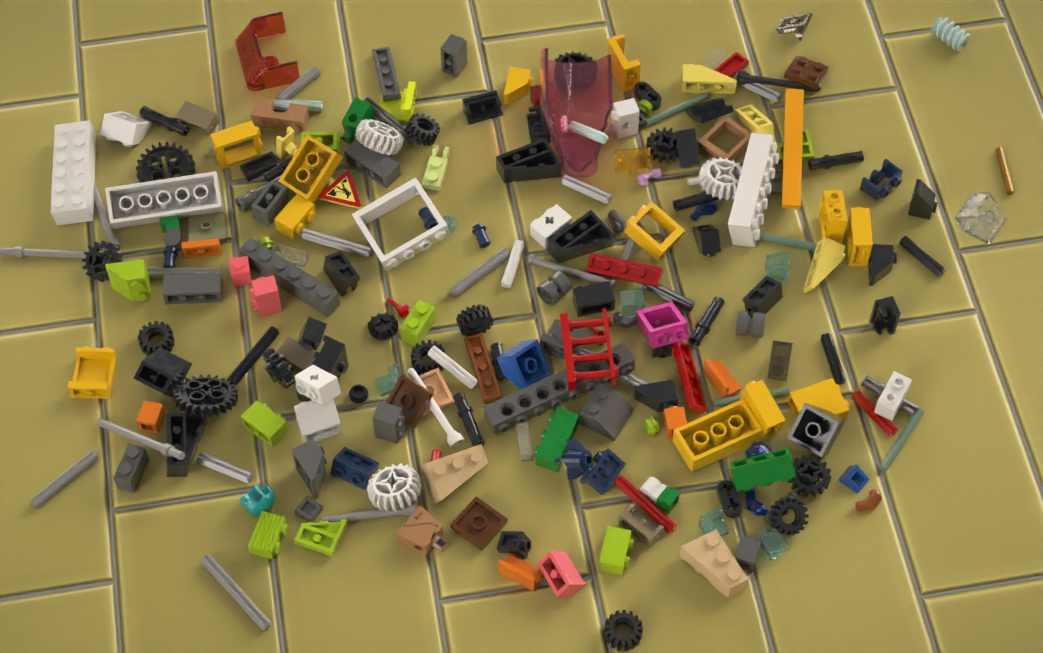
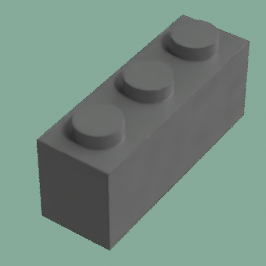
[344,139,401,189]
[162,272,223,305]

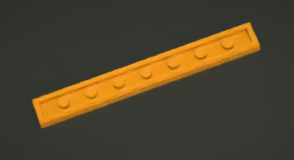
[781,89,804,209]

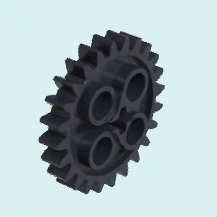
[136,141,196,183]
[173,374,238,417]

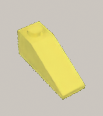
[682,64,737,94]
[735,104,775,142]
[803,237,845,293]

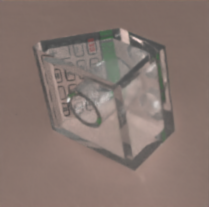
[955,191,1007,244]

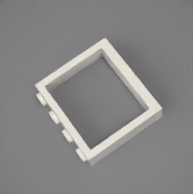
[352,177,450,271]

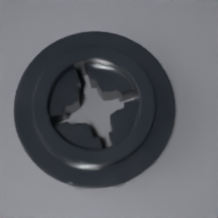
[368,312,398,340]

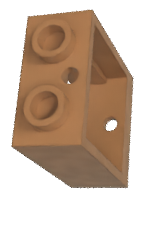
[697,116,751,162]

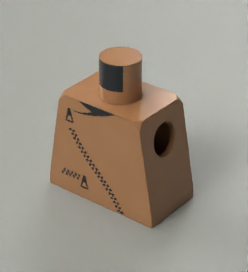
[396,505,448,555]

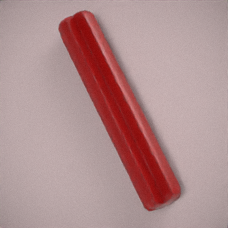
[852,390,898,437]

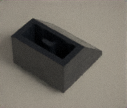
[134,347,192,398]

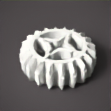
[355,119,404,155]
[699,157,742,200]
[367,463,422,512]

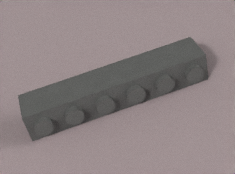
[238,237,340,317]

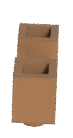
[250,99,309,133]

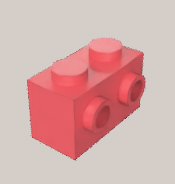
[249,275,282,317]
[537,551,585,597]

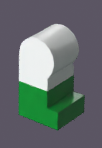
[639,476,680,514]

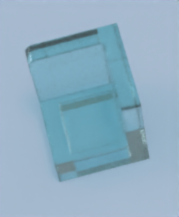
[765,251,791,281]
[619,289,645,317]
[375,364,400,397]
[699,508,729,536]

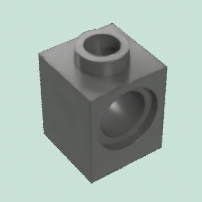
[735,536,761,572]

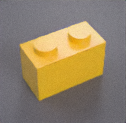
[274,194,316,240]

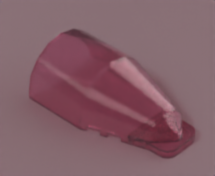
[539,48,613,177]

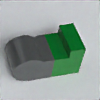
[159,215,183,252]

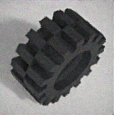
[405,113,440,146]
[456,304,494,337]
[138,321,175,356]
[411,340,445,375]
[768,498,809,535]
[604,610,643,651]

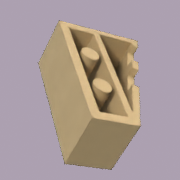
[421,444,488,504]
[679,529,748,599]

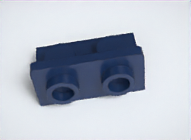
[331,447,379,490]
[579,448,626,495]

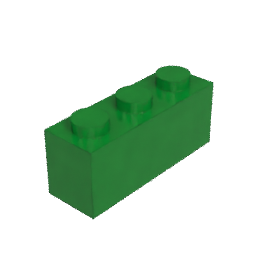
[533,407,580,472]
[730,448,796,491]

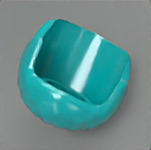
[240,484,275,516]

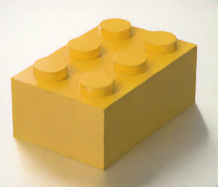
[279,134,343,203]

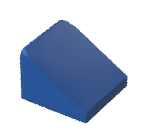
[838,465,869,493]

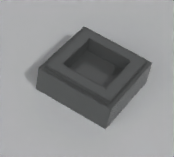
[294,496,323,522]

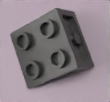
[540,319,590,360]

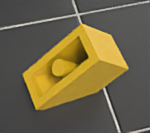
[504,67,533,106]

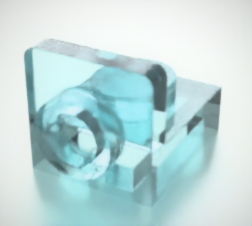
[756,528,789,561]

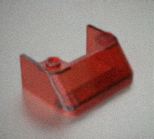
[235,12,300,91]

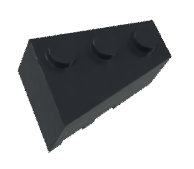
[496,138,561,183]
[547,210,616,263]
[296,335,349,402]
[166,413,207,477]

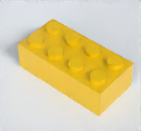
[672,399,763,473]

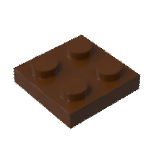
[784,55,829,90]
[386,374,434,428]
[450,496,508,551]

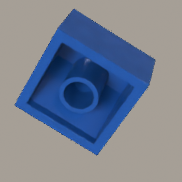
[497,339,551,389]

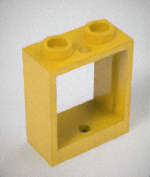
[210,120,263,170]
[818,190,847,244]
[624,201,685,261]
[845,207,873,266]

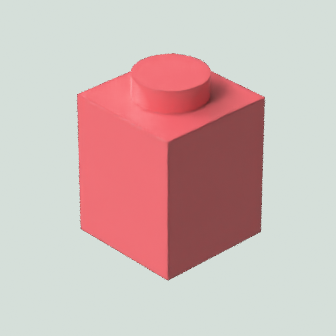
[229,256,252,287]

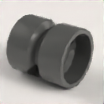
[536,271,572,306]
[735,310,765,338]

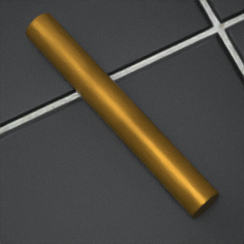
[995,147,1014,195]

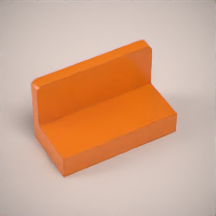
[181,238,222,259]
[703,359,741,398]
[498,553,544,591]

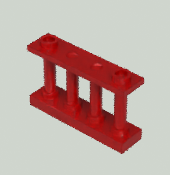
[560,308,619,391]

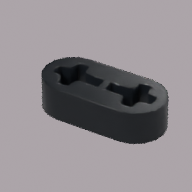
[634,82,662,110]
[717,480,743,518]

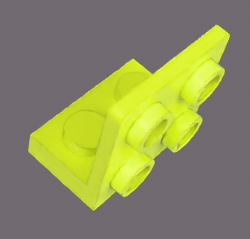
[376,81,417,123]

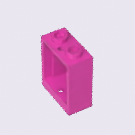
[636,302,689,349]

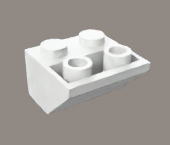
[294,399,342,443]

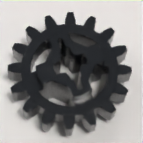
[646,127,679,164]
[82,241,123,282]
[262,348,295,388]
[787,454,832,497]

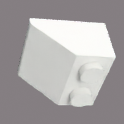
[100,111,152,147]

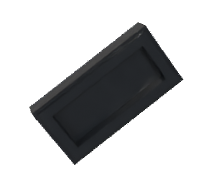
[240,151,280,182]

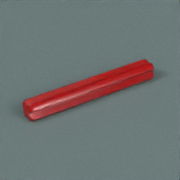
[614,475,677,534]

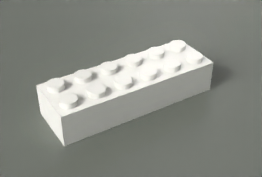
[50,120,96,226]
[728,133,779,247]
[105,171,224,229]

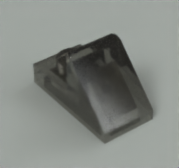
[776,12,812,41]
[767,340,792,382]

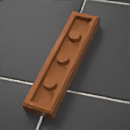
[464,333,503,405]

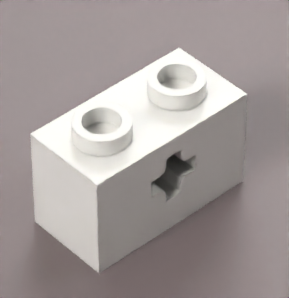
[610,98,640,139]
[530,204,572,249]
[295,365,341,405]
[874,371,912,421]

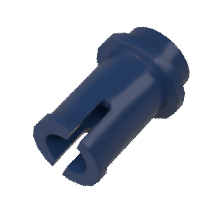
[418,207,438,229]
[472,223,491,248]
[163,246,178,268]

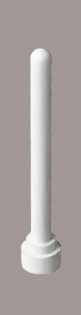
[407,368,465,449]

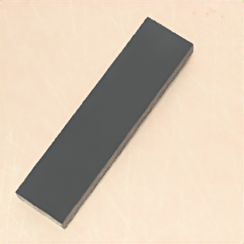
[372,47,401,102]

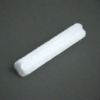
[501,240,524,289]
[428,346,478,389]

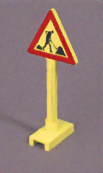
[276,127,361,209]

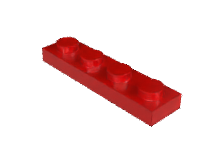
[586,253,663,288]
[672,341,707,414]

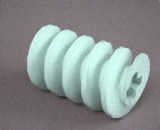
[931,17,971,52]

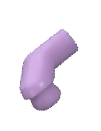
[637,168,661,186]

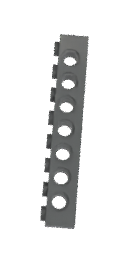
[484,342,635,434]

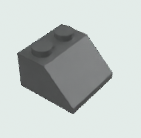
[580,383,633,441]
[292,438,327,498]

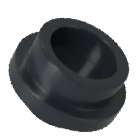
[349,384,369,403]

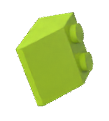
[105,259,151,301]

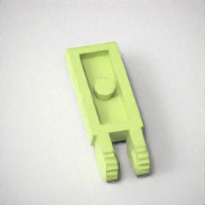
[422,144,450,191]

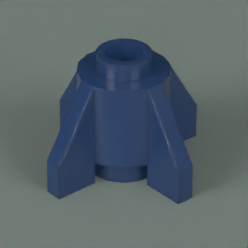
[555,439,593,479]

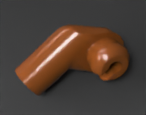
[855,489,882,512]

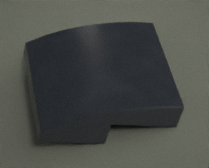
[685,98,734,124]

